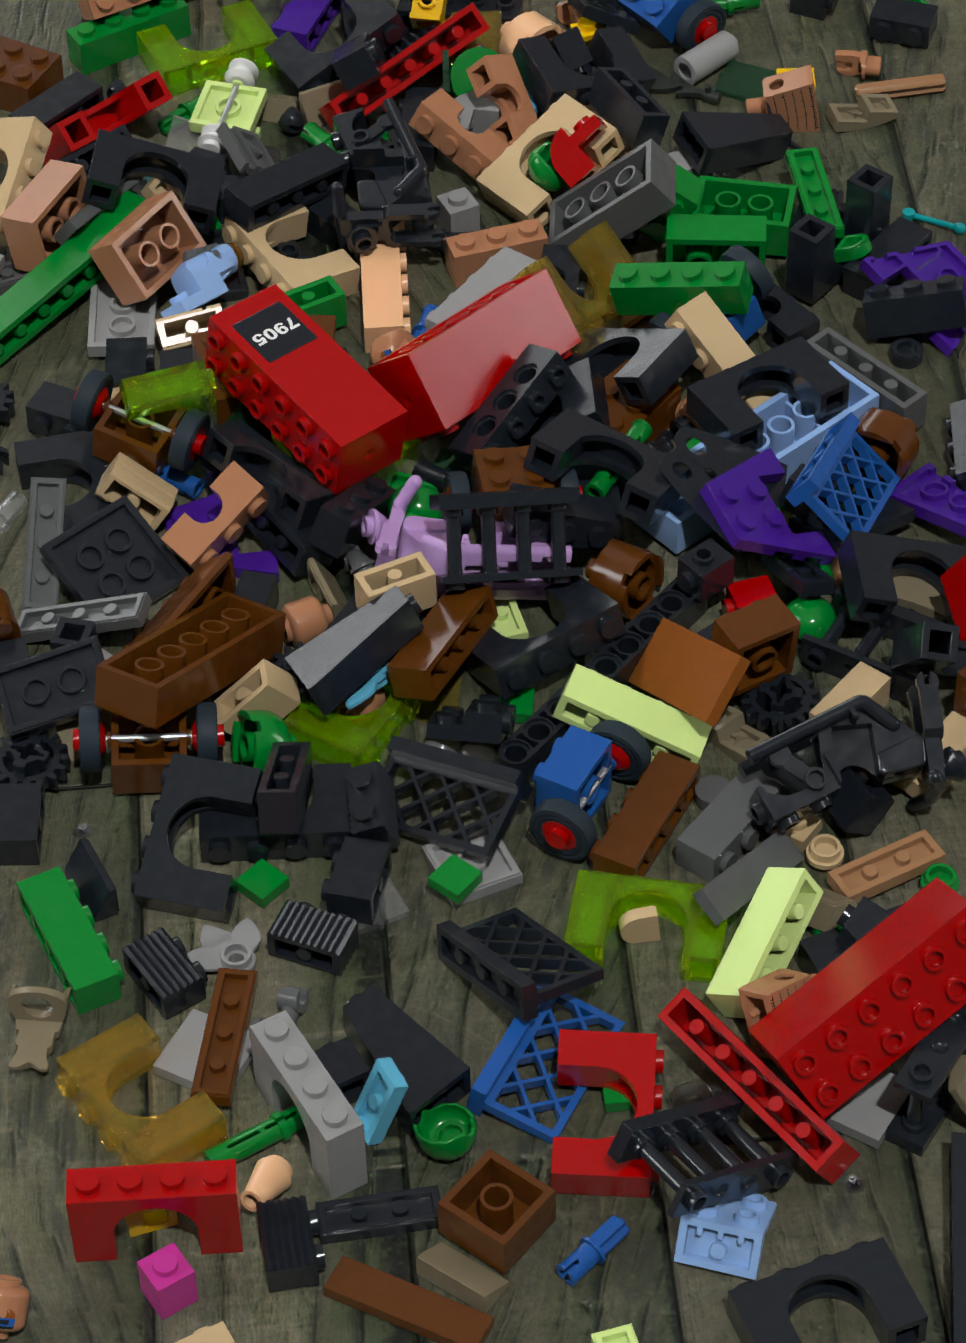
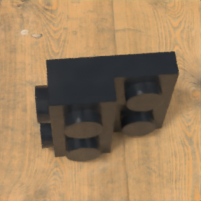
[426,694,516,744]

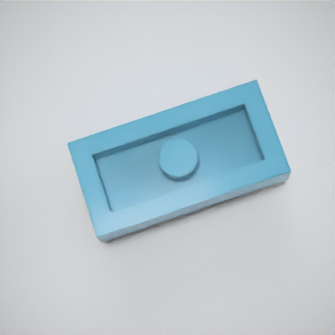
[354,1057,409,1145]

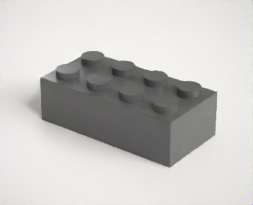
[549,139,676,260]

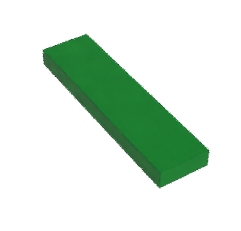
[785,147,845,238]

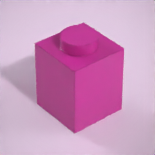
[137,1242,199,1320]

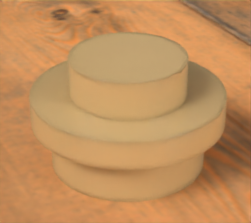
[806,834,844,870]

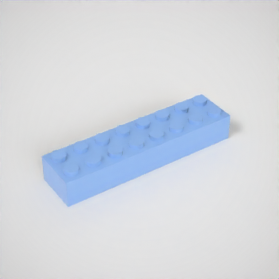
[632,361,880,554]

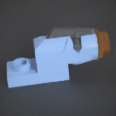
[160,242,244,318]

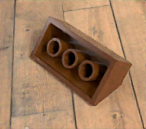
[122,552,236,650]

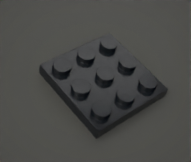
[39,495,190,634]

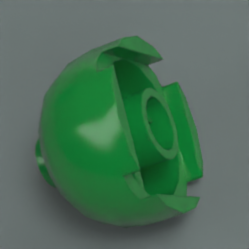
[231,710,297,772]

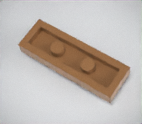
[827,829,946,903]

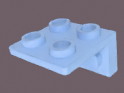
[674,1193,777,1280]

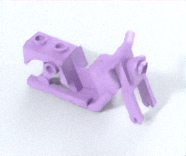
[361,475,572,600]

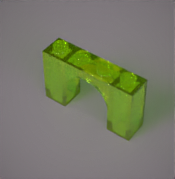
[136,0,278,96]
[119,360,216,420]
[284,680,425,768]
[564,869,731,983]

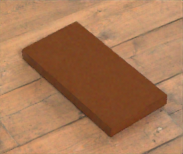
[628,617,751,727]

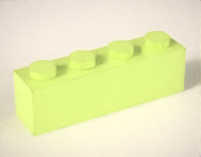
[552,663,712,764]
[705,867,824,1018]

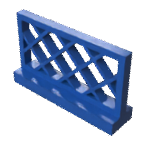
[785,412,900,542]
[466,984,625,1145]

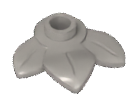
[187,918,261,972]

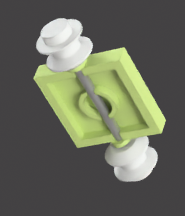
[189,58,268,155]

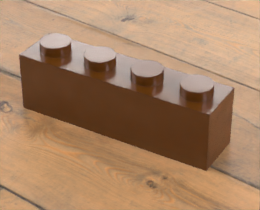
[386,584,498,701]
[589,750,700,893]

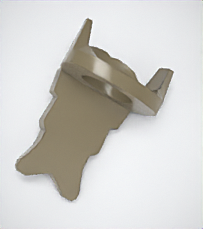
[7,984,71,1072]

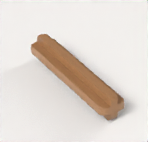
[854,73,946,102]

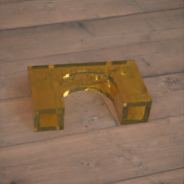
[511,220,635,338]
[55,1013,228,1166]

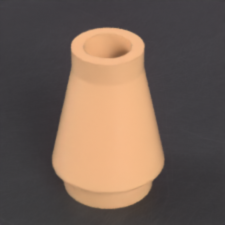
[240,1155,293,1212]

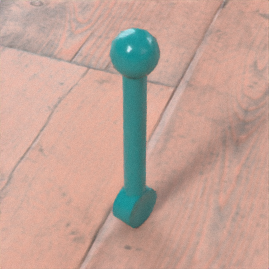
[902,208,966,235]

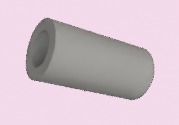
[674,30,739,85]

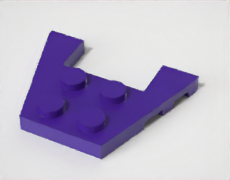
[859,241,966,357]
[699,448,837,565]
[165,480,280,582]

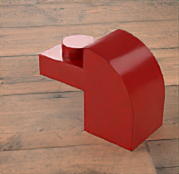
[550,115,608,188]

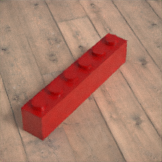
[318,2,490,132]
[657,987,860,1185]

